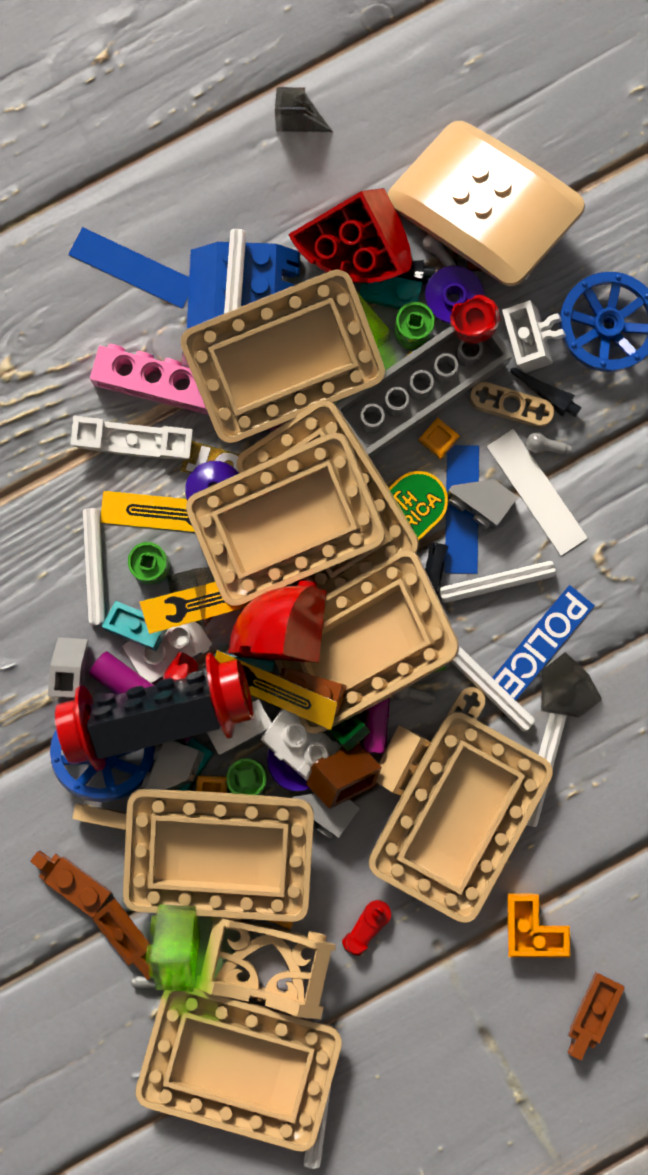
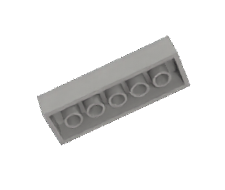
[336,326,513,459]

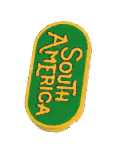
[389,471,448,541]

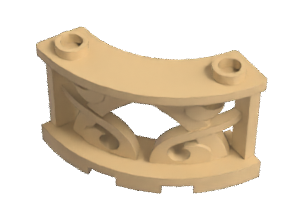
[194,917,336,1019]

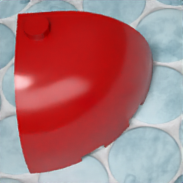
[288,188,412,283]
[228,581,326,663]

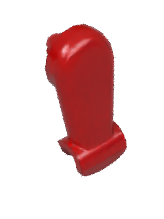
[342,900,391,956]

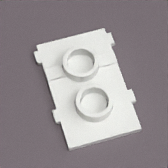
[122,621,213,683]
[261,709,342,781]

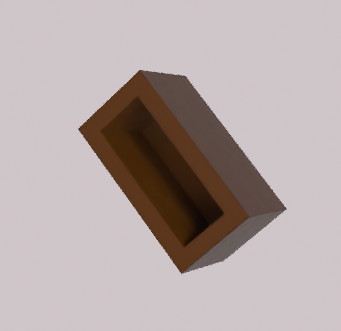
[306,743,382,809]

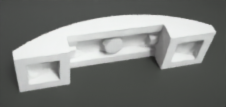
[70,416,193,459]

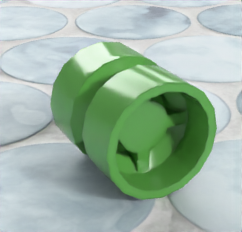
[394,302,434,350]
[128,542,171,585]
[226,758,268,795]

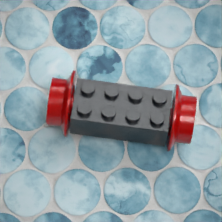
[55,653,254,771]

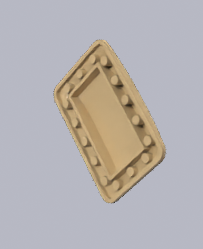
[387,121,585,286]
[180,270,385,443]
[237,400,419,594]
[186,432,386,606]
[275,550,459,734]
[368,712,553,923]
[123,789,314,922]
[135,984,342,1152]

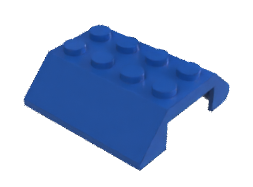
[187,242,301,329]

